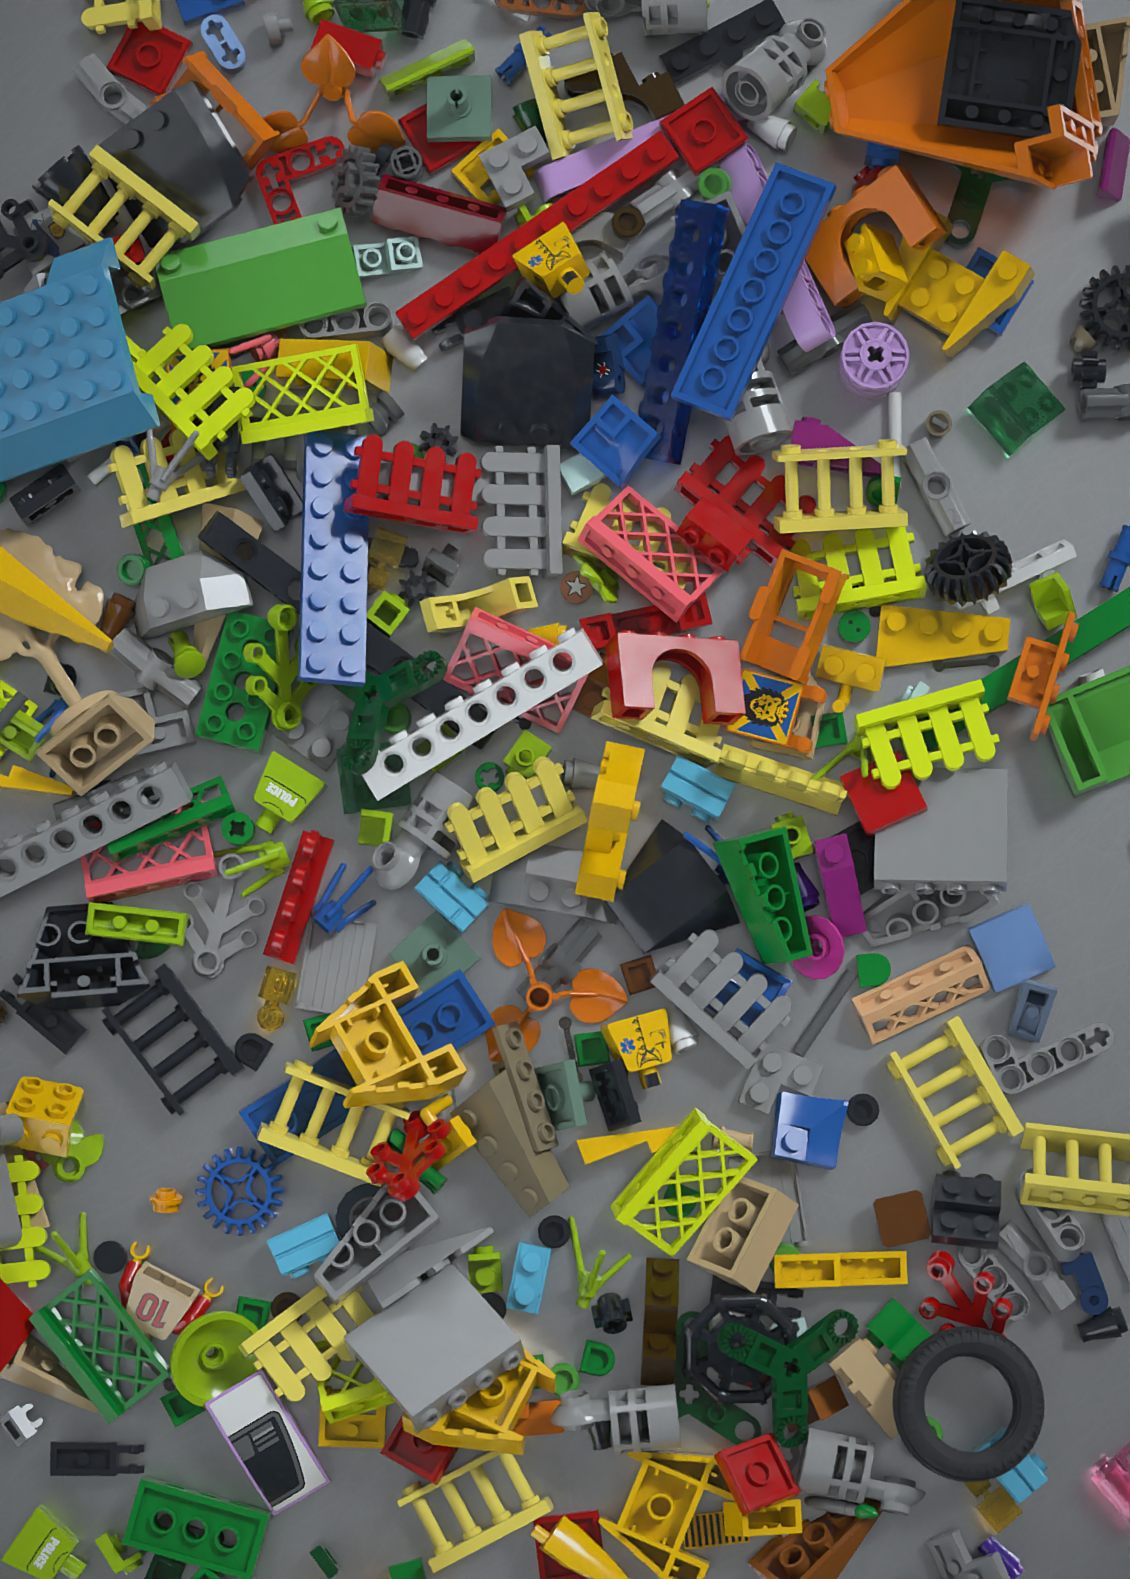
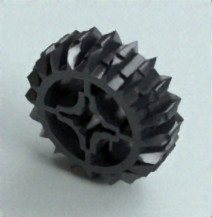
[1079,265,1130,352]
[924,530,1013,607]

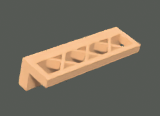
[851,944,991,1045]

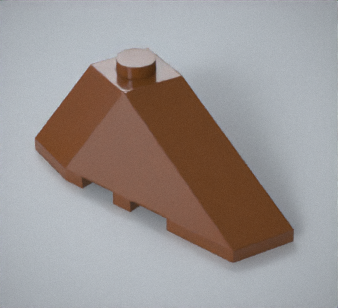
[748,1498,883,1579]

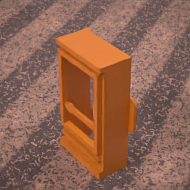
[149,51,281,172]
[740,549,850,685]

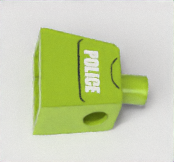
[253,751,328,834]
[1,1504,87,1579]

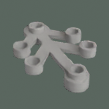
[183,854,266,979]

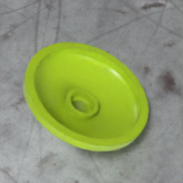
[170,1311,264,1408]

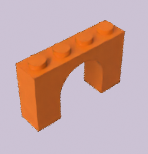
[805,165,948,308]

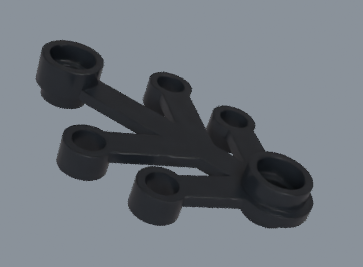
[0,199,49,279]

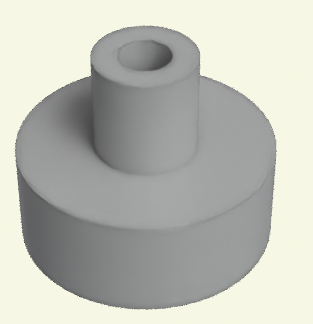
[263,11,293,45]

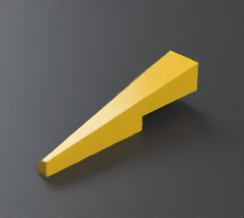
[0,546,115,653]

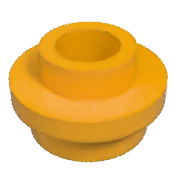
[149,1188,182,1213]

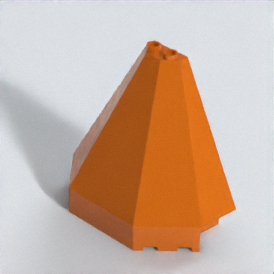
[824,0,1103,190]

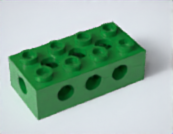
[195,611,295,755]
[122,1476,272,1579]

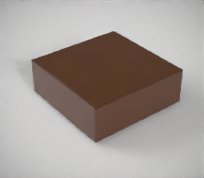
[620,954,656,996]

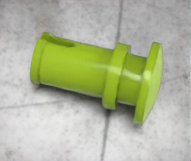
[168,630,206,679]

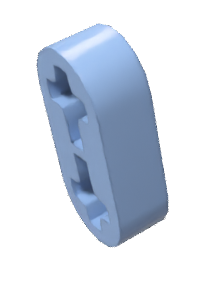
[200,15,247,74]

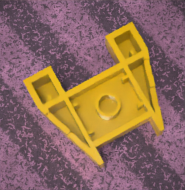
[883,210,1035,359]
[575,741,645,902]
[309,961,467,1108]
[402,1348,556,1455]
[598,1450,735,1579]

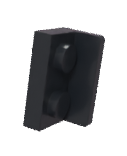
[239,454,303,532]
[10,464,81,526]
[589,1059,642,1132]

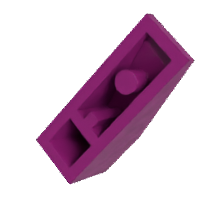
[790,417,881,478]
[812,834,867,937]

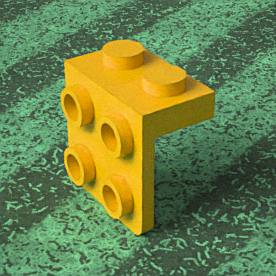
[5,1077,84,1157]

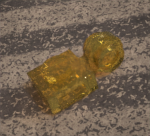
[367,526,408,592]
[257,966,297,1031]
[964,1480,1023,1534]

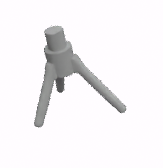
[145,430,205,502]

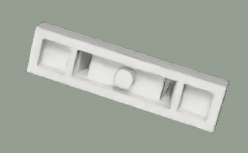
[953,539,1077,614]

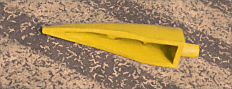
[529,1515,629,1579]

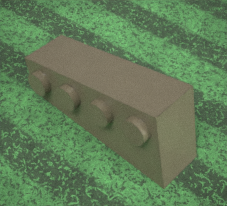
[449,1069,570,1218]

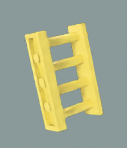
[519,12,633,160]
[48,144,201,291]
[772,439,908,533]
[886,1015,1024,1169]
[257,1060,410,1187]
[1020,1122,1130,1217]
[397,1451,554,1573]

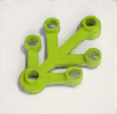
[243,604,317,731]

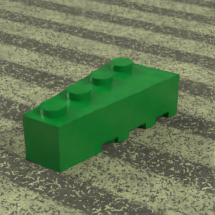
[713,826,813,964]

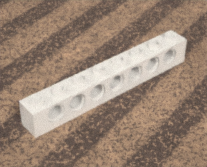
[360,627,603,801]

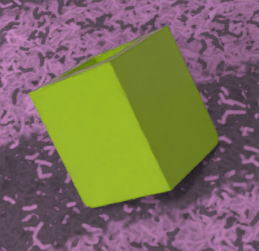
[1029,572,1077,631]
[358,809,395,847]

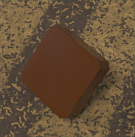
[872,1190,931,1248]

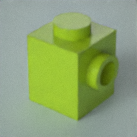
[367,590,410,638]
[503,729,552,780]
[769,812,814,861]

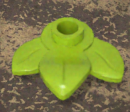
[573,555,620,603]
[39,1119,104,1183]

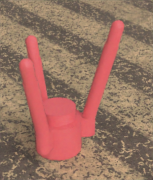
[229,331,280,388]

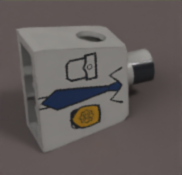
[13,199,86,276]

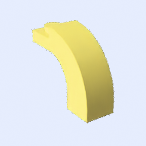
[419,576,538,634]

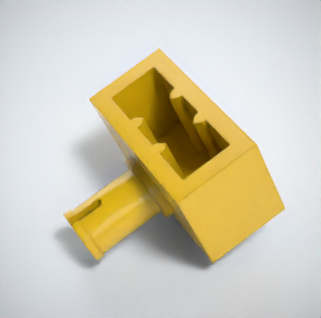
[723,1499,802,1537]

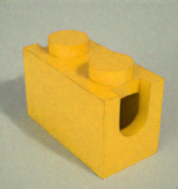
[844,223,908,302]

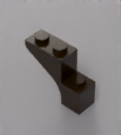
[564,52,685,121]
[640,1258,679,1386]

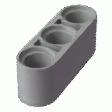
[299,302,394,341]
[1016,1168,1085,1262]
[955,1246,1030,1321]

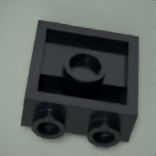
[931,1170,1001,1250]

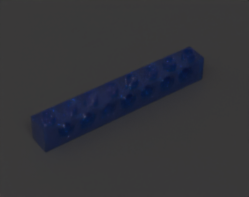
[638,199,729,465]

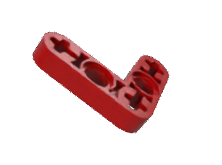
[256,136,345,225]

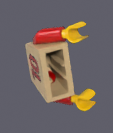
[118,1241,223,1344]

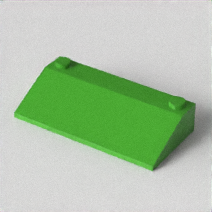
[155,207,367,351]
[1045,666,1130,797]

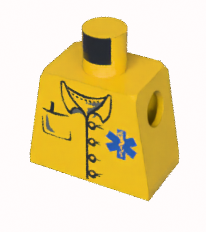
[512,222,590,298]
[600,1008,672,1089]

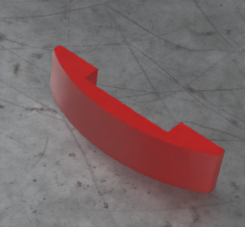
[579,592,713,650]

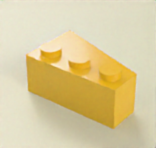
[276,338,393,394]

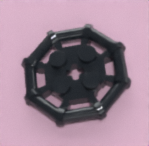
[682,1292,800,1407]

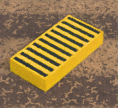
[683,1510,750,1549]

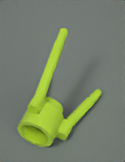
[213,840,291,898]

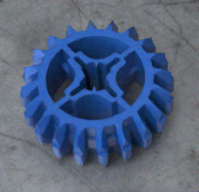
[195,1146,285,1236]

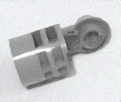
[584,0,708,36]
[721,18,827,121]
[554,251,676,330]
[725,342,793,456]
[372,772,478,890]
[550,1384,682,1454]
[796,1427,926,1516]

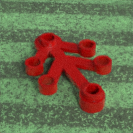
[366,1111,450,1201]
[919,1251,1013,1338]

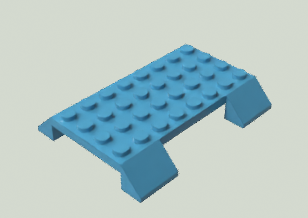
[0,237,160,483]

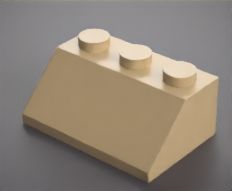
[36,693,155,796]
[687,1176,799,1293]

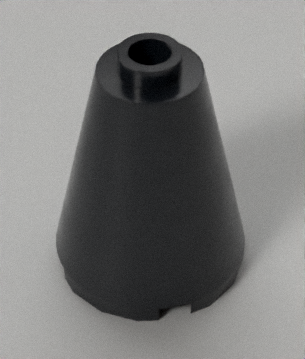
[32,145,119,236]

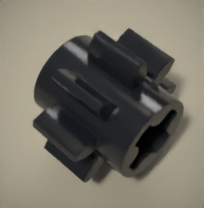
[1071,350,1106,390]
[418,423,459,461]
[398,570,437,609]
[591,1293,633,1334]

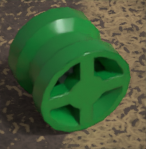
[221,812,256,847]

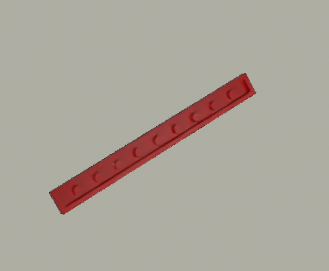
[395,131,679,341]

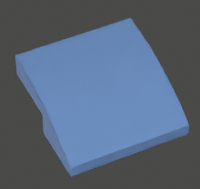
[968,903,1056,993]

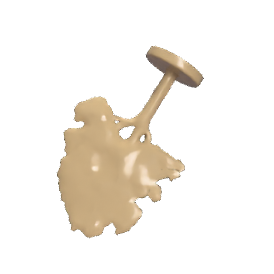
[0,528,119,737]

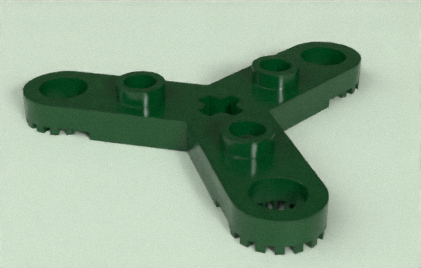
[946,162,1018,247]
[331,650,448,775]
[717,1309,859,1449]
[641,1311,761,1445]

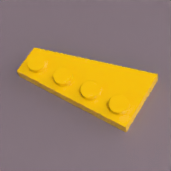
[875,604,1011,668]

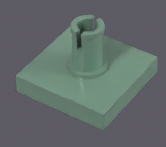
[427,75,492,142]
[389,910,481,992]
[534,1059,596,1131]

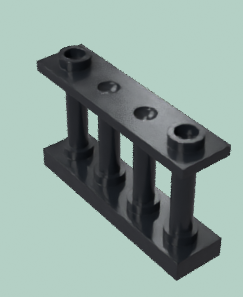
[101,963,246,1116]

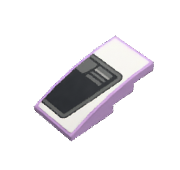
[204,1368,331,1516]

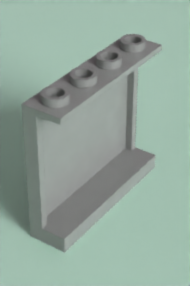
[874,768,1008,896]
[344,1262,525,1434]

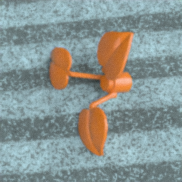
[263,34,406,154]
[485,908,628,1062]

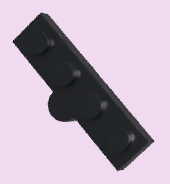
[659,0,786,86]

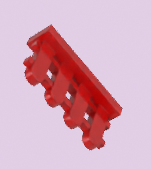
[343,434,482,535]
[674,435,816,569]
[263,830,335,965]

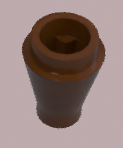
[99,592,136,641]

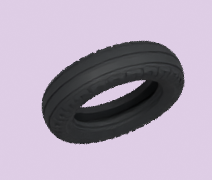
[892,1326,1045,1482]

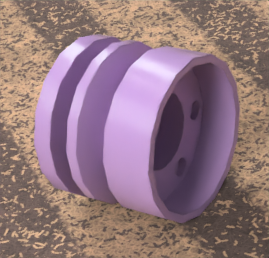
[838,322,910,400]

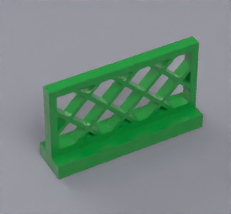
[28,1268,171,1424]

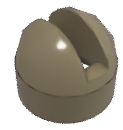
[1069,325,1098,353]
[926,410,952,436]

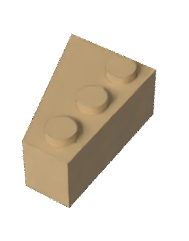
[1085,16,1130,127]
[825,1335,899,1440]

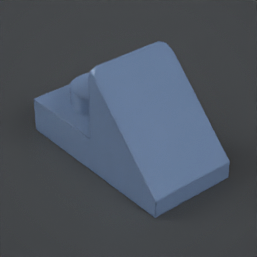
[1008,979,1058,1043]

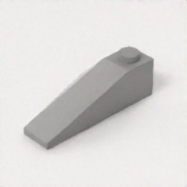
[862,890,999,947]
[367,1226,495,1309]

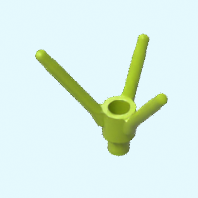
[811,733,872,781]
[34,1212,92,1287]
[568,1216,632,1309]

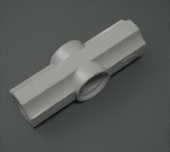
[903,438,971,537]

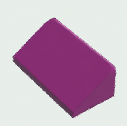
[1097,128,1130,201]

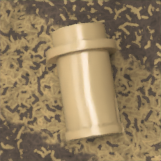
[712,1125,754,1152]

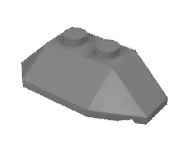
[133,550,253,640]
[488,844,617,925]

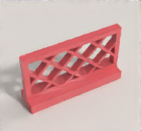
[577,485,725,623]
[443,607,589,734]
[80,799,219,903]

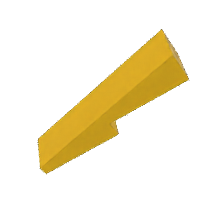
[0,765,77,797]
[576,1126,678,1165]
[774,1250,908,1288]

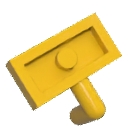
[815,644,887,713]
[418,1094,477,1171]

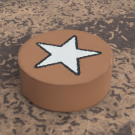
[560,571,593,604]

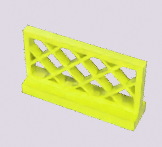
[231,344,375,444]
[610,1108,758,1257]
[314,1331,396,1424]

